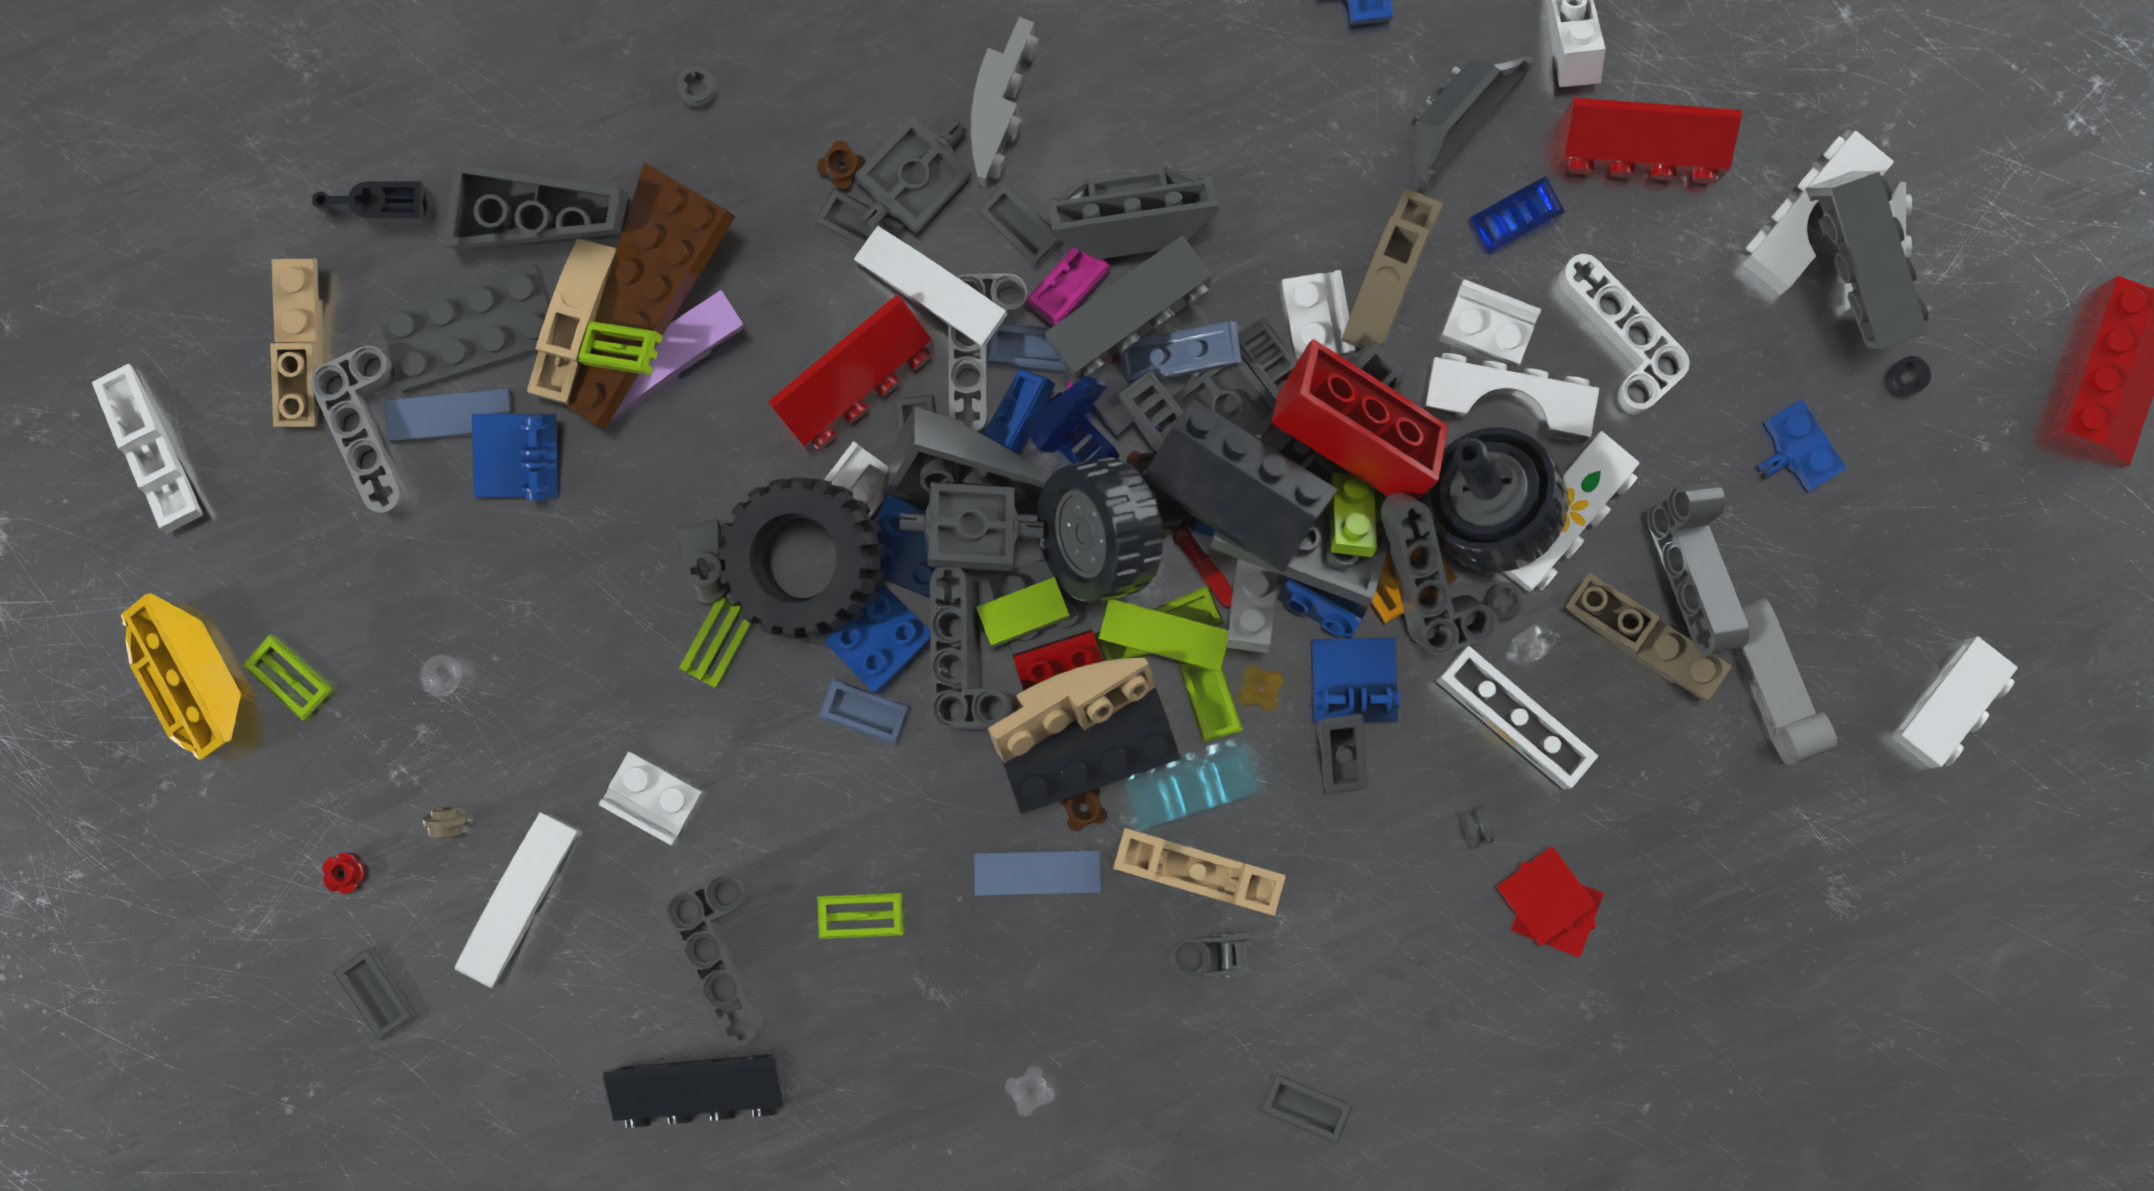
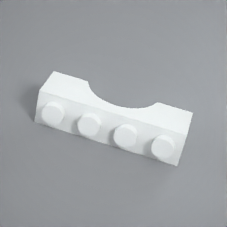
[1742,130,1894,295]
[1422,353,1599,443]

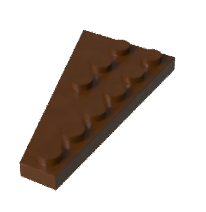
[568,162,735,430]

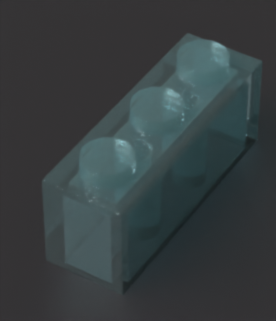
[1124,739,1260,831]

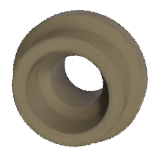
[422,806,466,838]

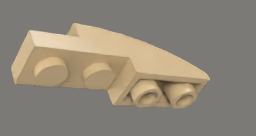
[526,238,617,405]
[270,258,323,427]
[988,658,1155,763]

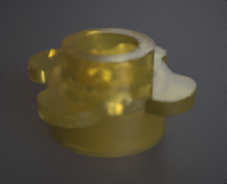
[1238,665,1284,711]

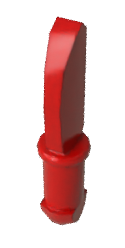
[1173,527,1233,607]

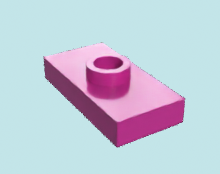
[1026,247,1111,326]

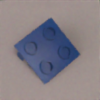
[472,414,558,500]
[877,495,938,598]
[824,584,931,694]
[1312,638,1400,723]

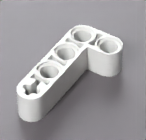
[1559,254,1690,416]

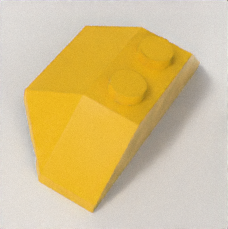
[121,593,241,760]

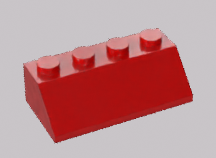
[1558,97,1742,183]
[2049,276,2154,466]
[768,294,934,452]
[1271,339,1448,500]

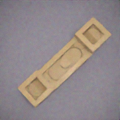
[1112,828,1286,916]

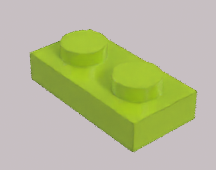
[1328,473,1377,557]

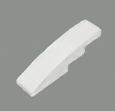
[854,226,1008,348]
[92,364,203,534]
[455,812,577,988]

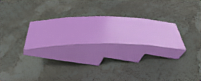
[610,290,745,421]

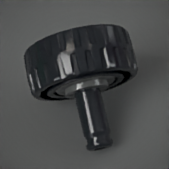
[1422,427,1569,573]
[1037,457,1195,603]

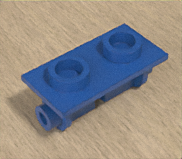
[1277,578,1368,639]

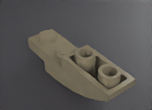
[1341,188,1443,349]
[1566,573,1732,704]

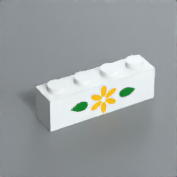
[1502,431,1640,593]
[1436,646,1599,790]

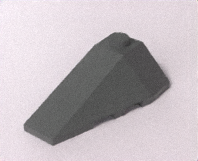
[882,407,1052,514]

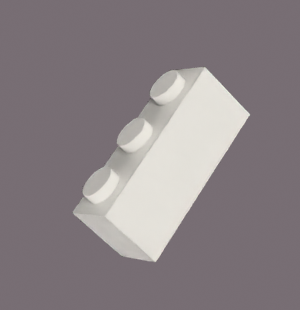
[1891,636,2018,768]

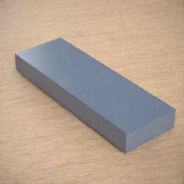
[1119,321,1242,384]
[384,389,513,443]
[974,850,1101,896]

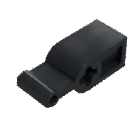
[312,181,430,227]

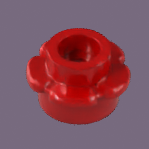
[322,853,363,895]

